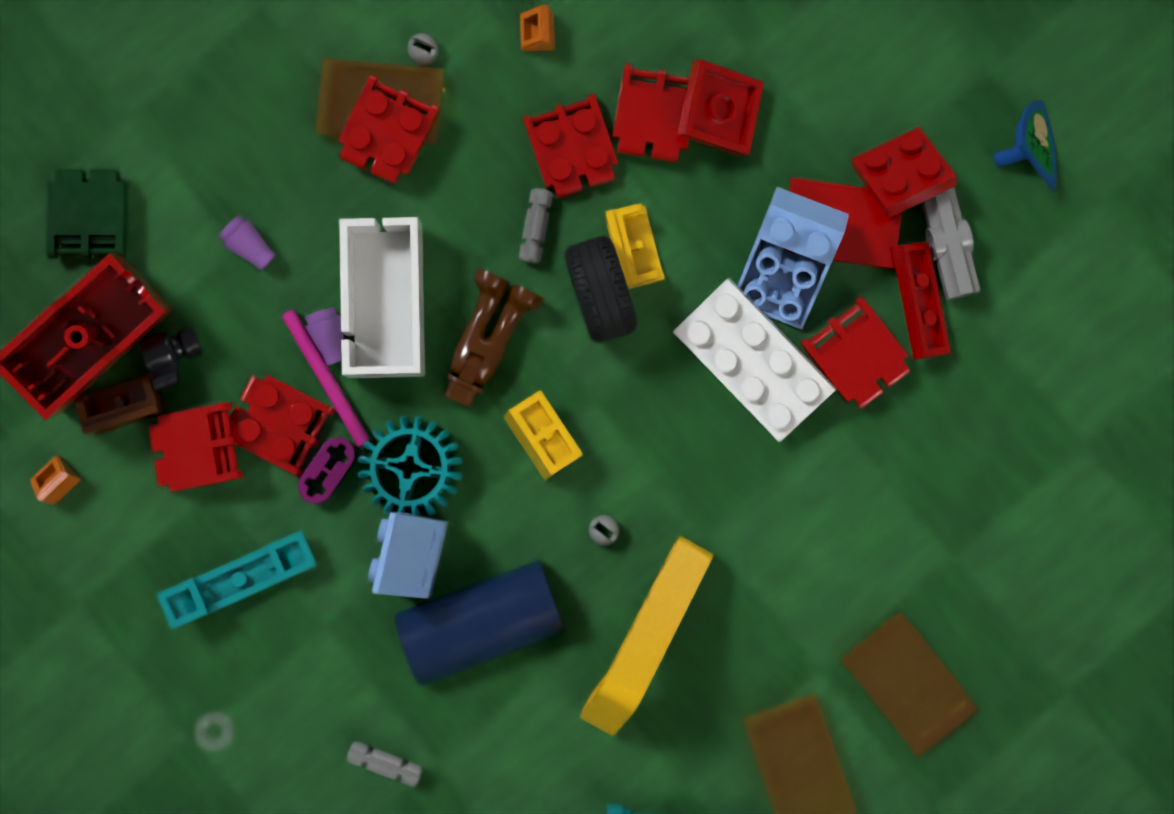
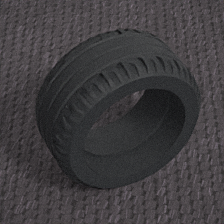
[564,236,638,343]

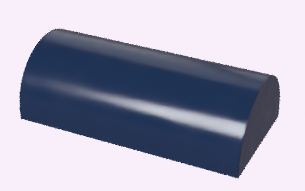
[395,559,567,686]

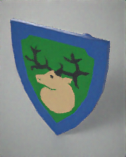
[994,100,1057,191]

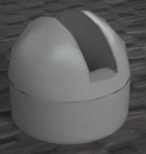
[407,33,439,66]
[589,515,619,546]

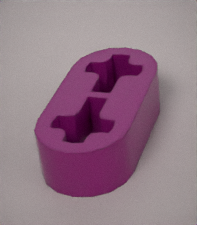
[298,437,357,503]

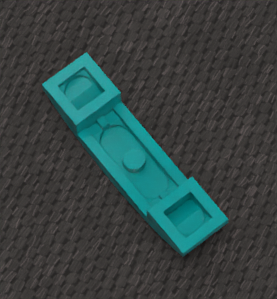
[156,530,317,630]

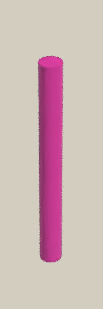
[281,309,371,448]

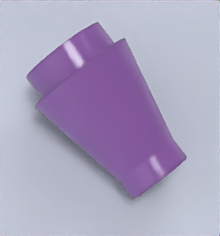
[218,215,276,271]
[305,306,344,365]

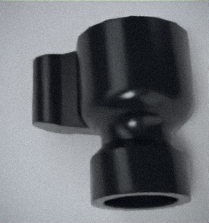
[139,326,203,391]

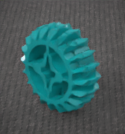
[358,416,463,516]

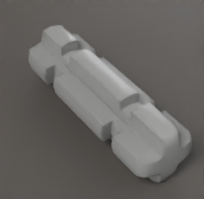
[519,188,553,264]
[347,741,423,787]

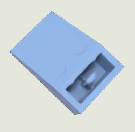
[737,187,849,330]
[368,512,448,599]

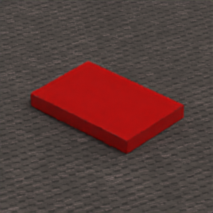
[784,177,902,270]

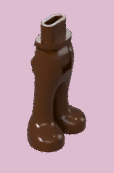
[443,268,544,408]

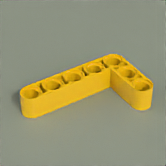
[579,535,714,737]

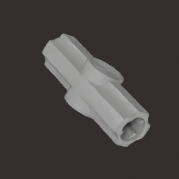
[922,187,980,300]

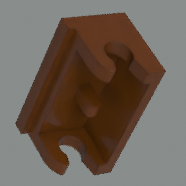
[75,374,167,436]

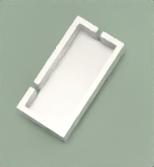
[339,217,425,378]

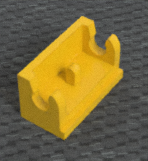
[605,203,665,289]
[503,390,583,481]

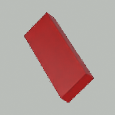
[891,242,951,360]

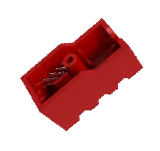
[0,253,173,421]

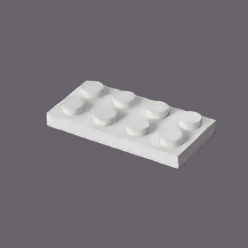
[673,278,836,442]

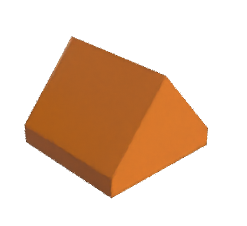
[520,4,555,51]
[30,455,82,505]

